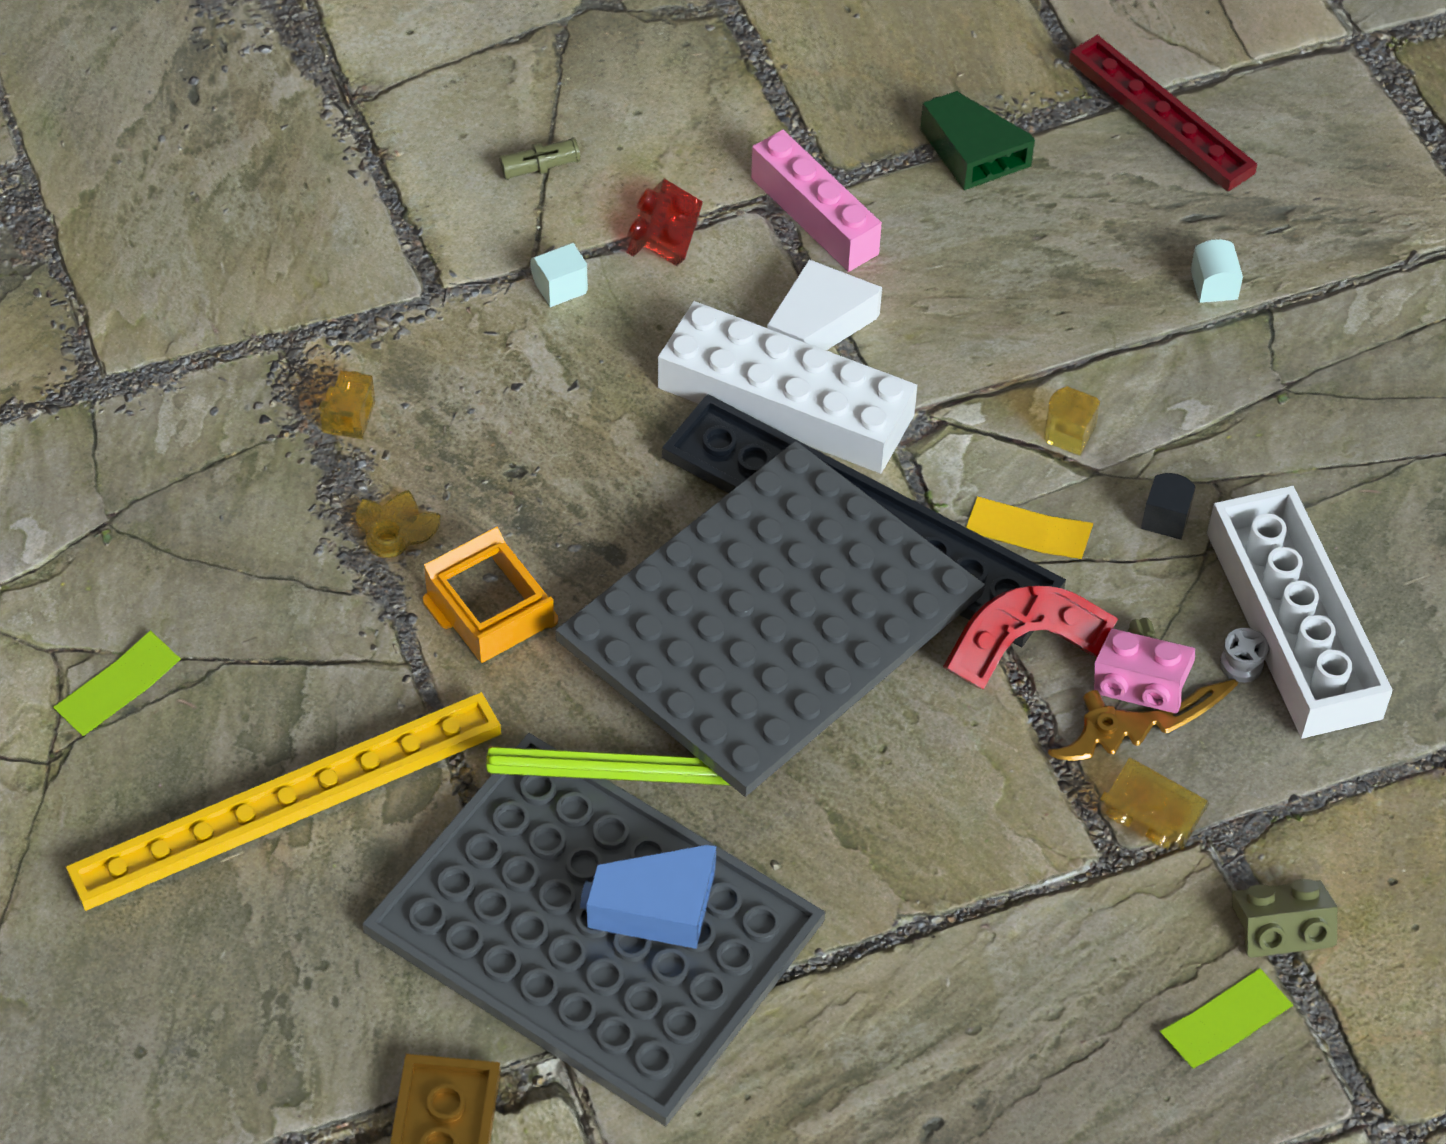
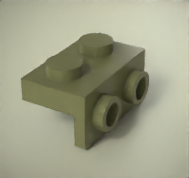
[1232,879,1338,958]

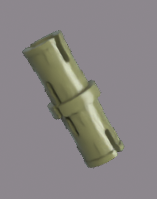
[499,137,581,180]

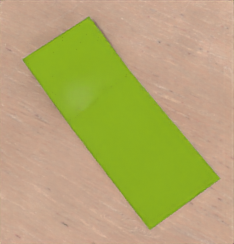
[53,630,181,736]
[1160,968,1294,1069]

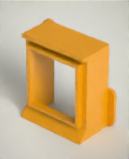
[423,526,558,663]

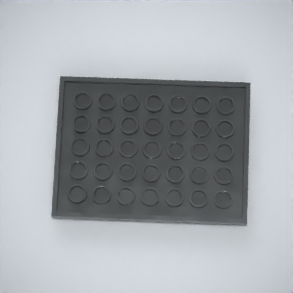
[556,441,985,797]
[363,733,825,1127]

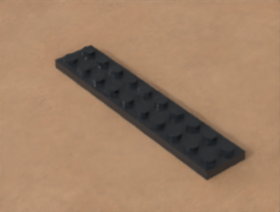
[662,394,1066,648]

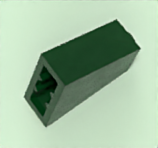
[920,91,1035,191]

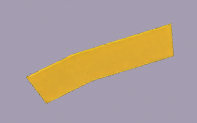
[966,496,1093,559]

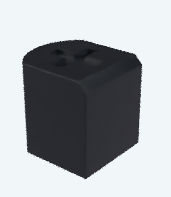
[1141,473,1196,540]

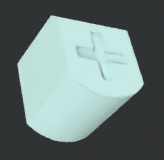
[1191,239,1243,303]
[530,243,588,307]

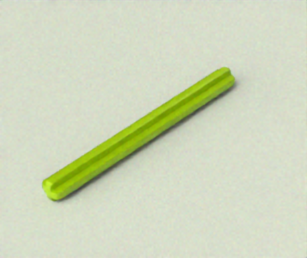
[486,747,731,786]

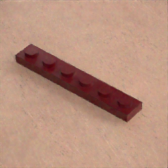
[1069,34,1257,192]

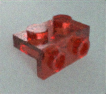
[627,178,703,266]

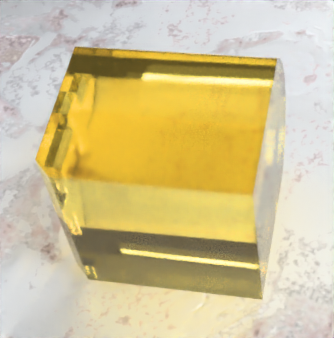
[1044,386,1100,456]

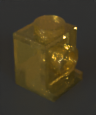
[319,370,375,439]

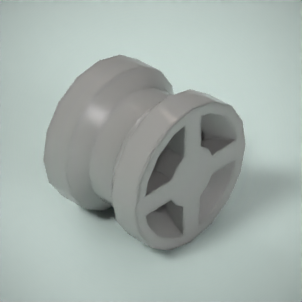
[1220,628,1268,683]

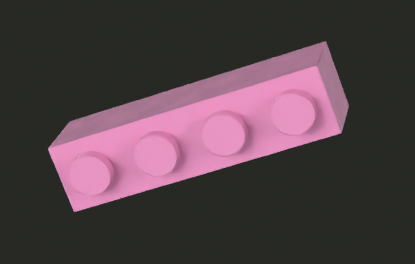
[751,130,882,272]

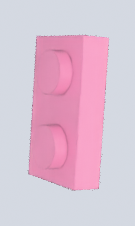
[1094,628,1195,713]

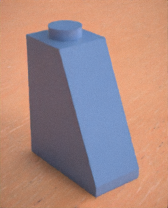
[580,845,716,949]

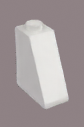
[767,260,882,350]

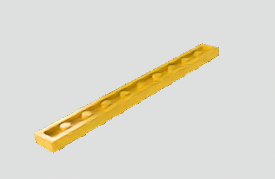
[66,692,502,911]

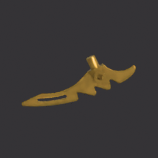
[1048,679,1238,761]

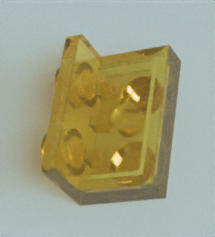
[1100,757,1209,850]

